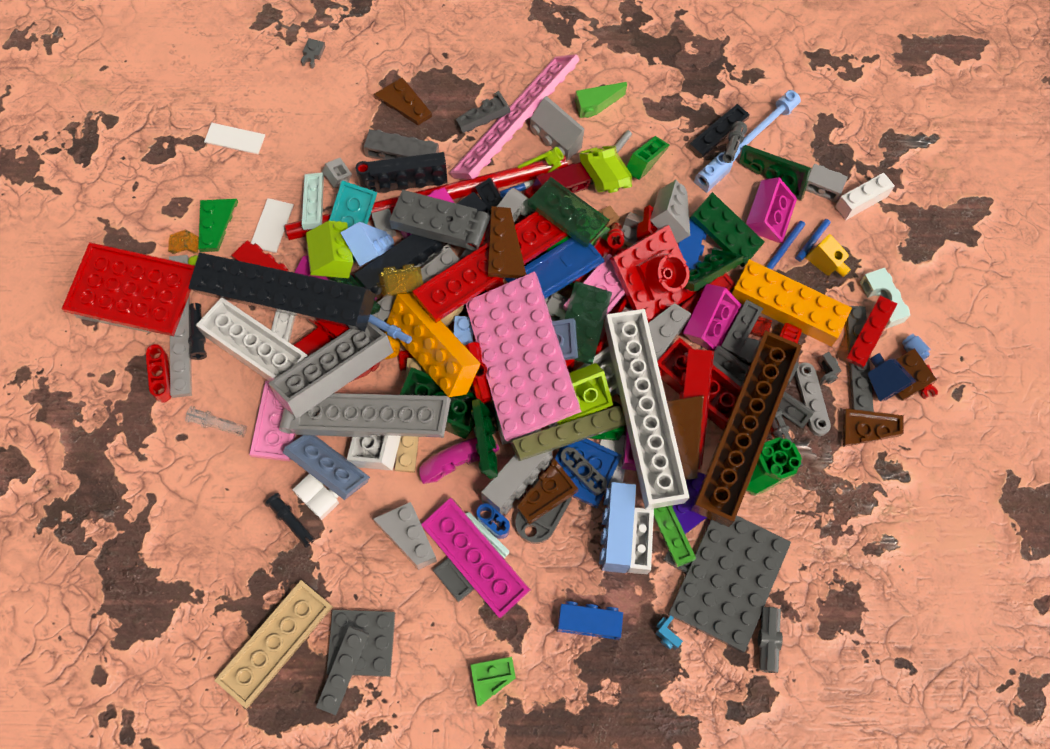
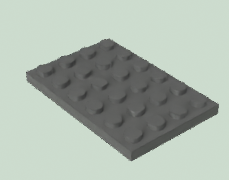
[668,516,791,653]

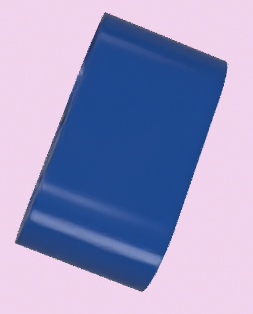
[477,504,510,539]

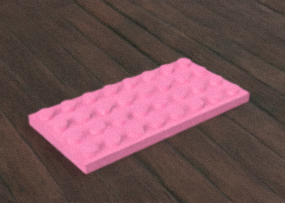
[465,272,582,441]

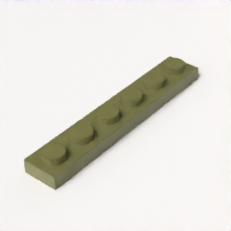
[511,406,626,461]

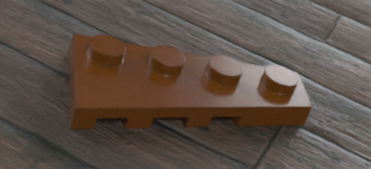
[488,206,527,279]

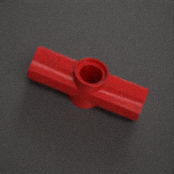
[465,342,493,403]

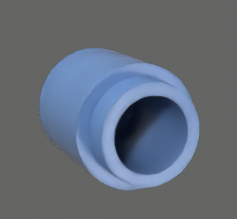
[902,334,931,360]

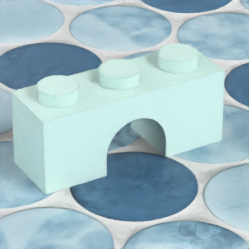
[860,268,911,329]

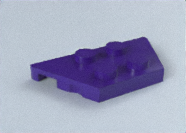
[672,472,707,534]

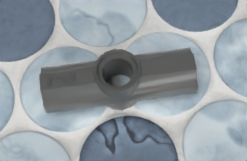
[757,607,783,673]

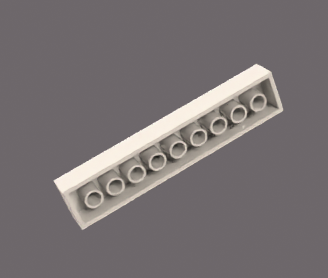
[604,309,689,510]

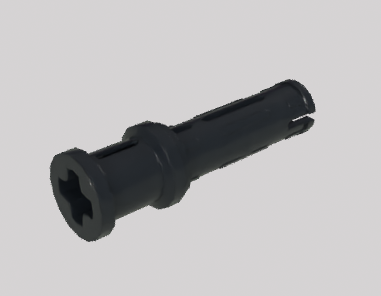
[188,303,207,360]
[265,493,316,548]

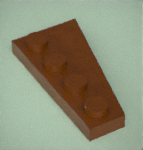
[667,396,704,480]

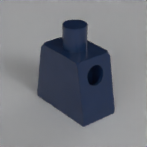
[868,353,916,401]

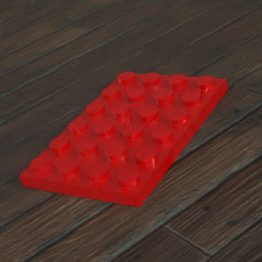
[62,242,195,337]

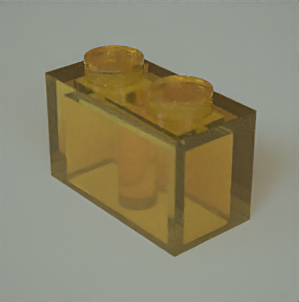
[379,264,423,297]

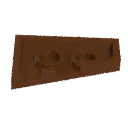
[843,408,904,447]
[517,459,578,525]

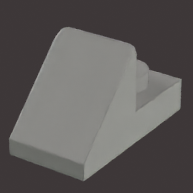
[622,212,643,244]

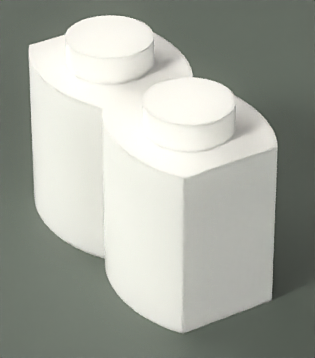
[292,473,339,520]

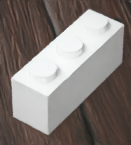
[835,173,894,220]
[627,508,654,574]

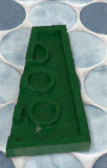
[739,145,811,201]
[471,399,498,479]

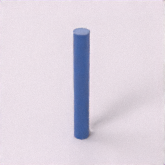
[796,219,831,262]

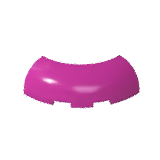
[419,437,500,484]

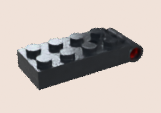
[355,152,448,193]

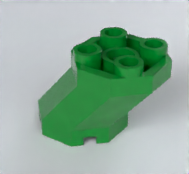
[746,437,802,496]

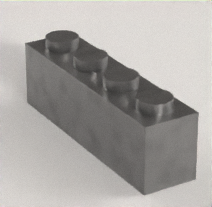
[364,129,439,160]

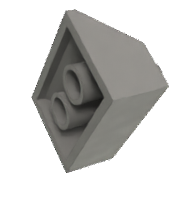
[530,96,584,161]

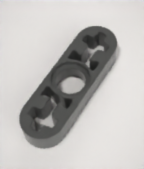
[561,447,607,495]

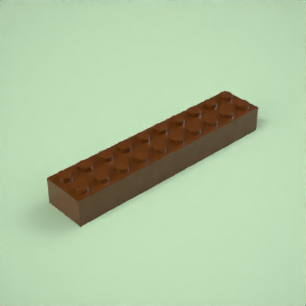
[691,330,802,527]

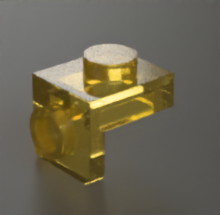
[168,230,199,254]

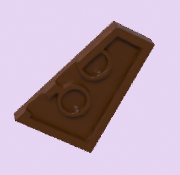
[374,77,432,125]

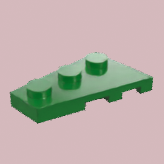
[198,199,238,252]

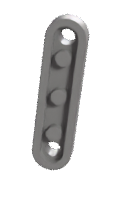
[795,363,831,436]

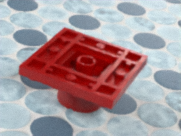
[610,225,698,323]

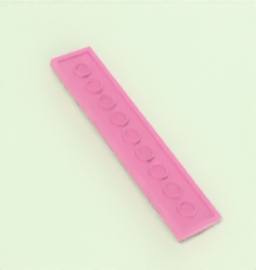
[450,54,580,179]

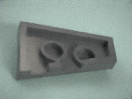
[456,91,511,133]

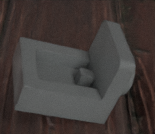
[818,352,842,385]

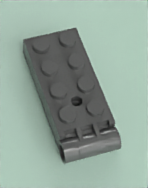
[389,190,490,251]

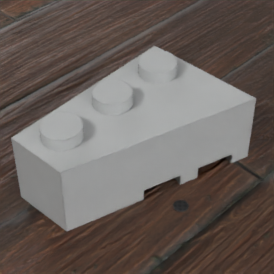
[648,303,691,361]

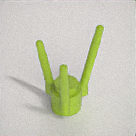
[518,147,564,173]

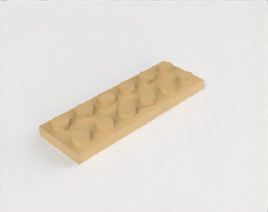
[214,580,333,709]

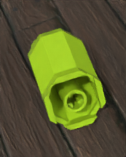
[579,146,632,193]

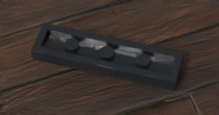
[689,104,750,158]

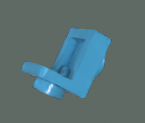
[655,615,683,650]

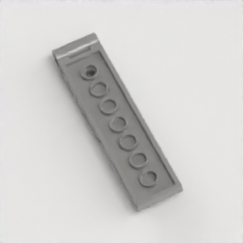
[279,393,451,438]

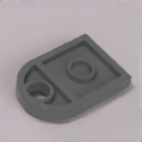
[515,479,572,544]

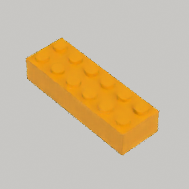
[732,259,852,347]
[386,293,481,397]

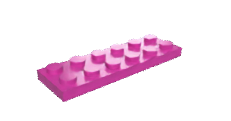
[421,498,531,618]

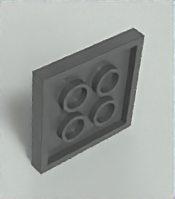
[327,610,396,677]

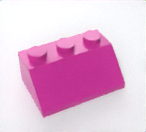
[746,177,797,243]
[683,284,741,351]

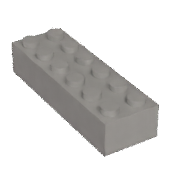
[268,322,393,419]

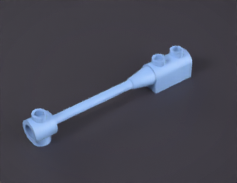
[694,90,801,193]

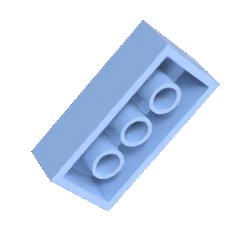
[599,482,636,573]

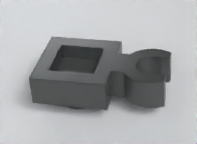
[301,38,326,69]

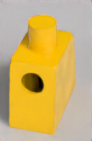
[805,234,851,277]

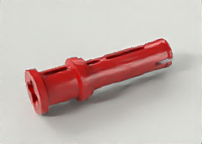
[607,223,624,249]

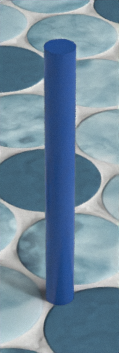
[766,221,806,270]

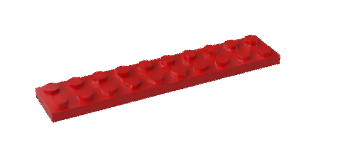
[412,195,585,323]

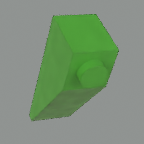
[575,82,627,118]

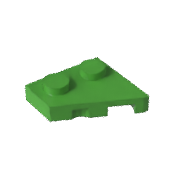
[470,656,516,706]

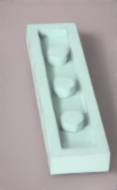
[302,173,324,230]

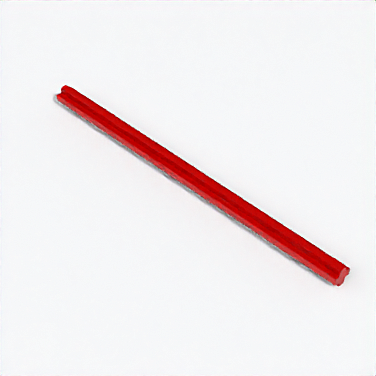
[285,155,568,240]

